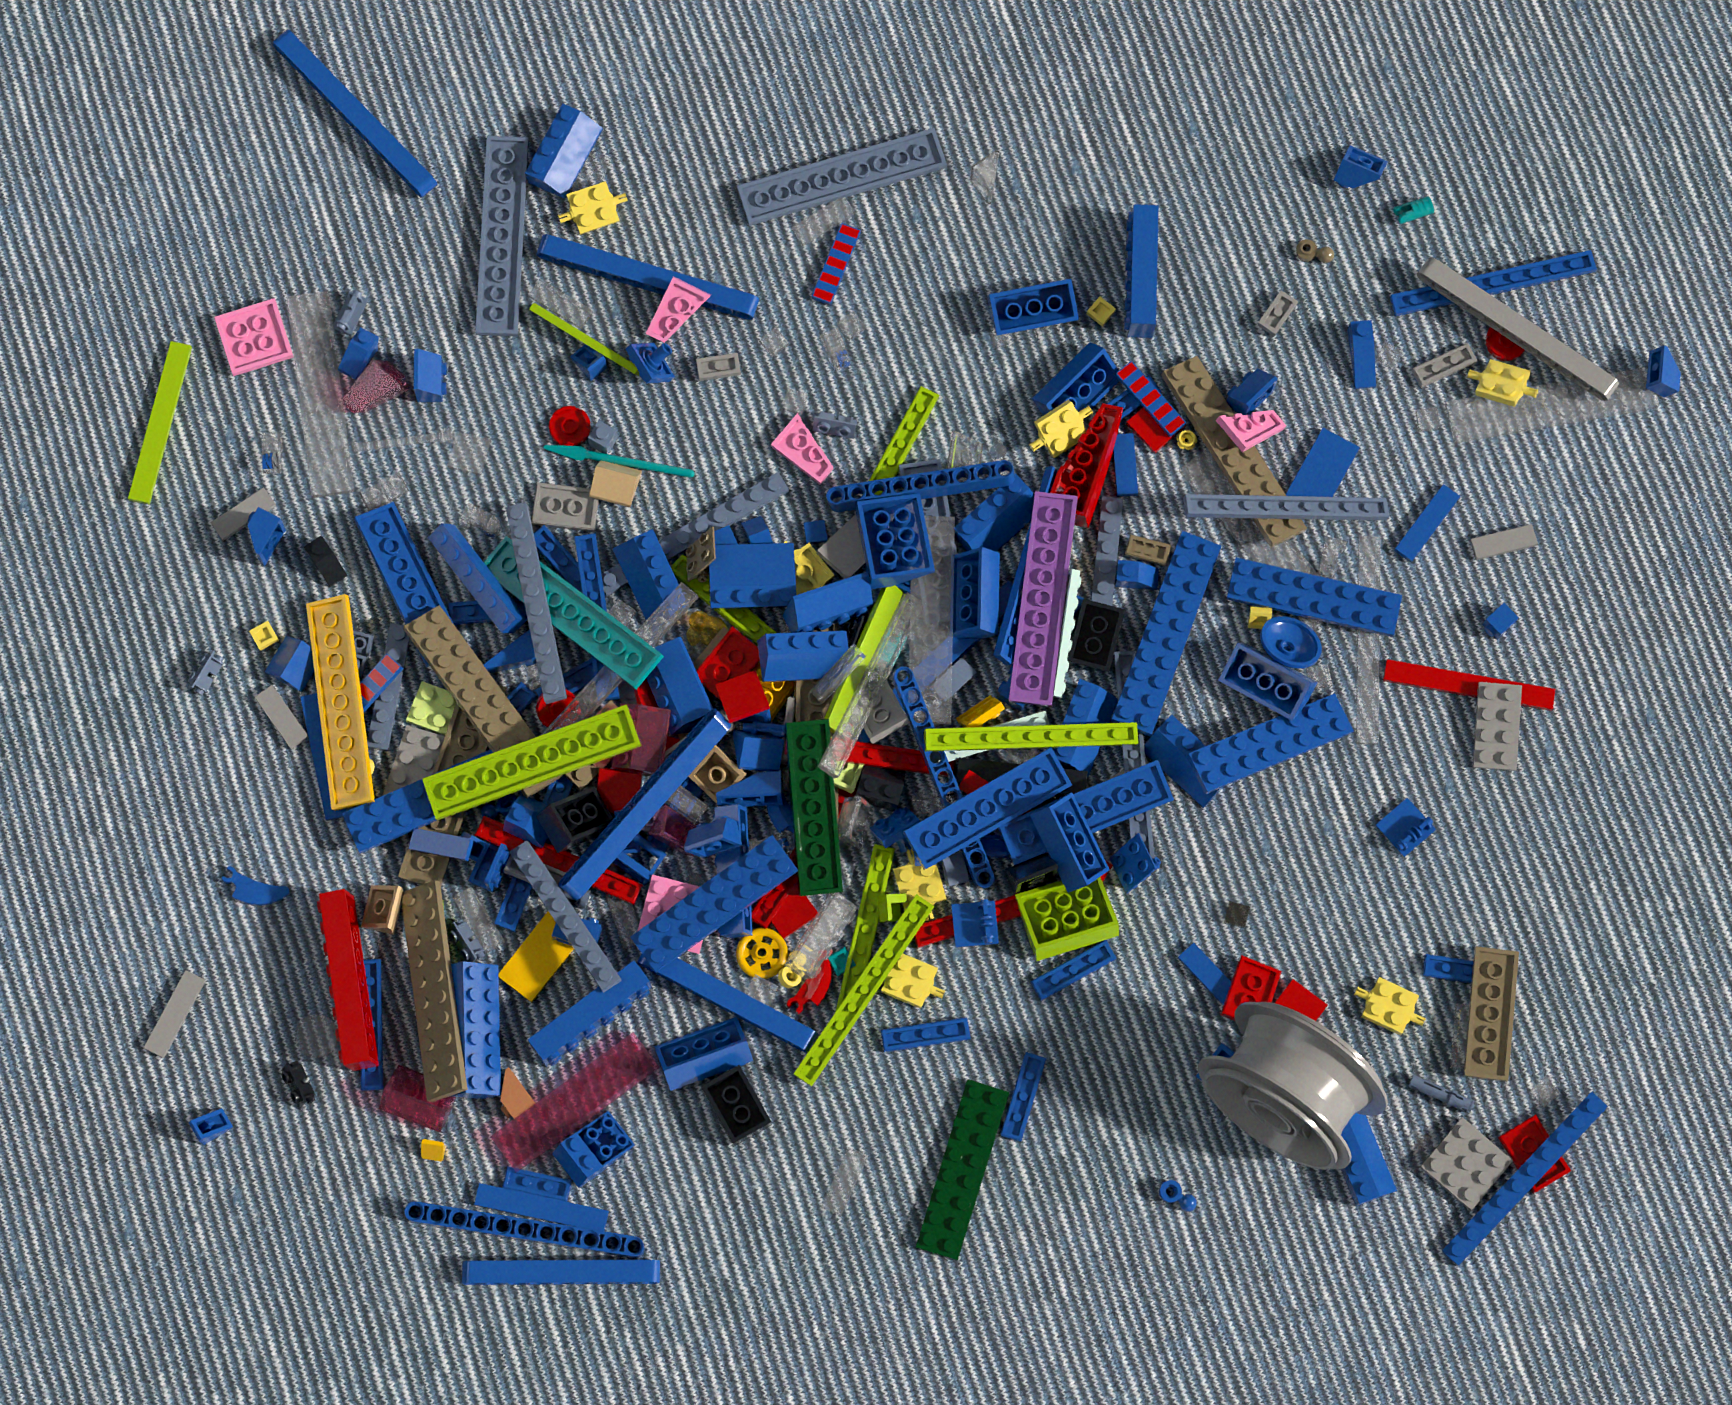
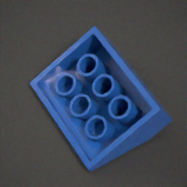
[856,493,935,589]
[709,543,796,609]

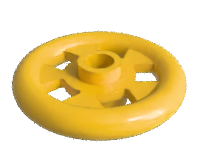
[736,928,788,979]

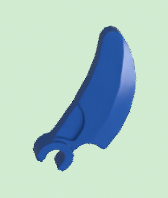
[767,790,794,836]
[222,866,290,906]

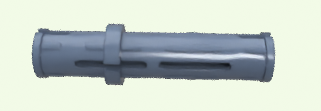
[1408,1074,1475,1114]

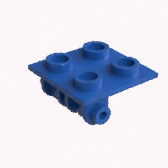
[1376,798,1436,857]
[1109,833,1161,894]
[951,899,999,948]

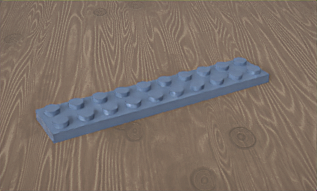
[737,128,947,226]
[475,136,529,337]

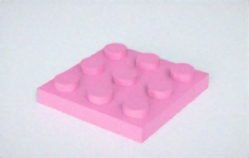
[214,298,294,376]
[637,875,703,954]

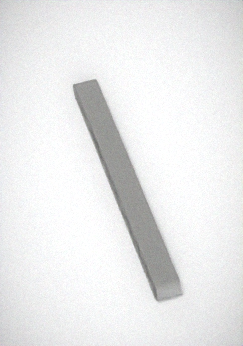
[1417,257,1619,401]

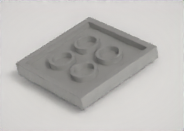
[1419,1117,1513,1211]

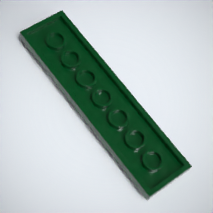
[785,719,843,896]
[915,1079,1009,1261]

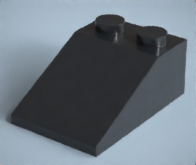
[1005,853,1058,895]

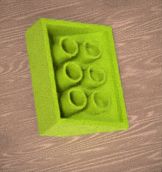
[1015,877,1119,961]

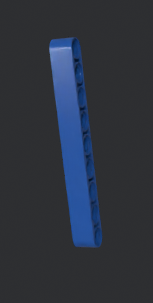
[826,460,1015,512]
[637,953,818,1053]
[462,1260,660,1285]

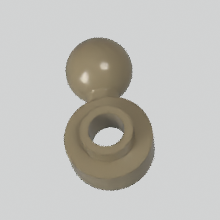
[1296,239,1334,263]

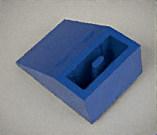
[552,1111,635,1188]

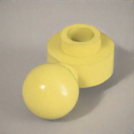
[778,950,805,988]

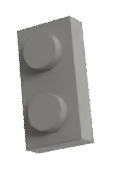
[1257,291,1298,337]
[696,353,741,381]

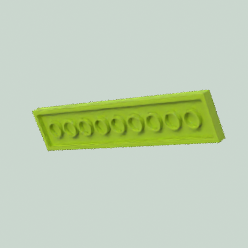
[422,704,641,820]

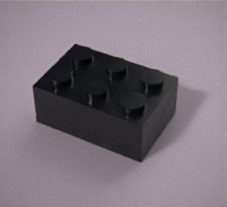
[1067,599,1125,672]
[536,786,614,853]
[701,1065,772,1147]

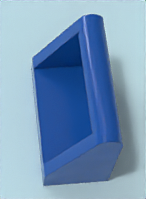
[612,834,667,886]

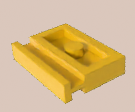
[955,695,1005,728]

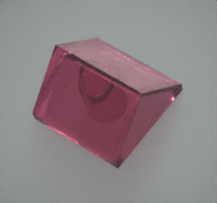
[648,804,698,856]

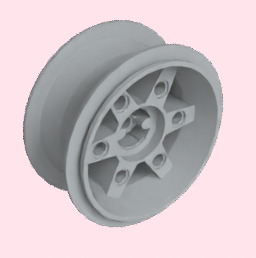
[1198,1002,1388,1170]

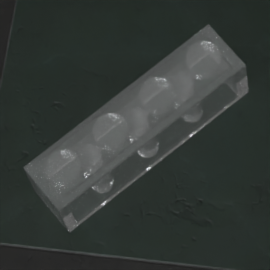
[784,892,858,980]

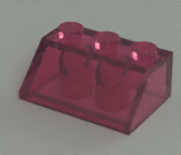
[612,703,671,774]
[379,1065,456,1132]

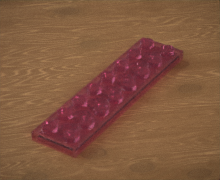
[490,1032,659,1172]

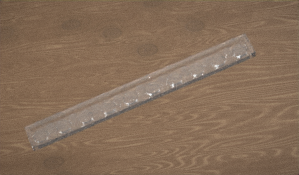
[1356,536,1380,745]
[540,582,699,736]
[818,592,923,779]

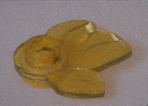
[686,611,728,646]

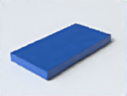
[1286,428,1360,497]

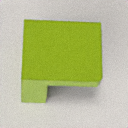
[878,893,907,922]

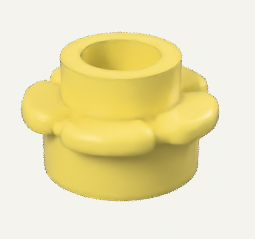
[1176,430,1197,450]

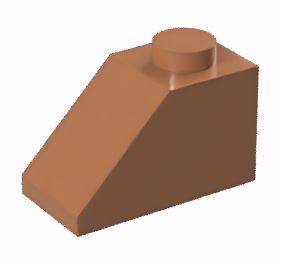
[500,1067,536,1121]

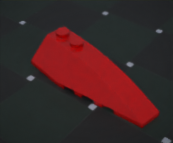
[1050,403,1123,528]

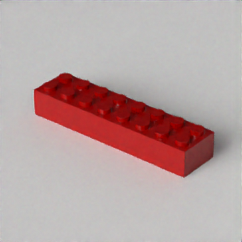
[317,889,379,1071]

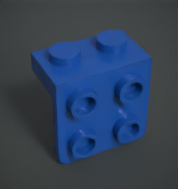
[468,842,510,893]

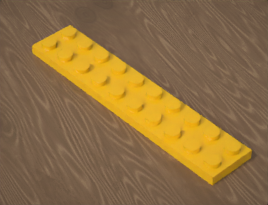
[306,594,375,811]

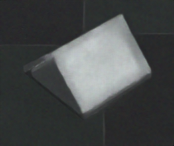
[970,150,999,205]
[946,431,983,482]
[838,796,875,850]

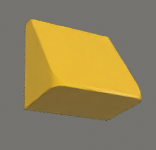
[421,1139,446,1162]

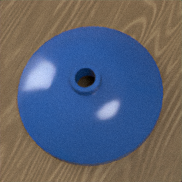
[1260,616,1322,669]

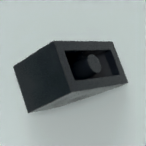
[304,535,348,587]

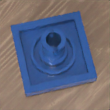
[625,343,675,384]
[869,807,920,853]

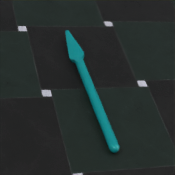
[543,445,695,478]

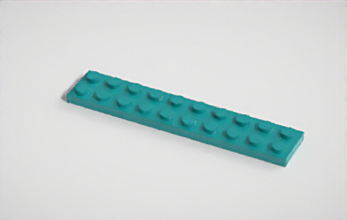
[484,536,664,690]

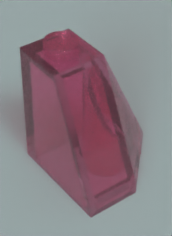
[342,360,410,413]

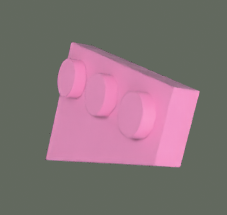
[646,276,711,343]
[1216,410,1286,452]
[771,413,833,485]

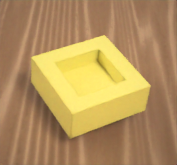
[1086,297,1116,327]
[1248,607,1272,629]
[249,621,279,651]

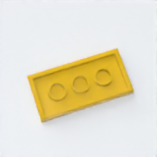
[498,912,574,1003]

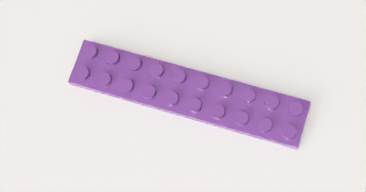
[1009,491,1078,707]

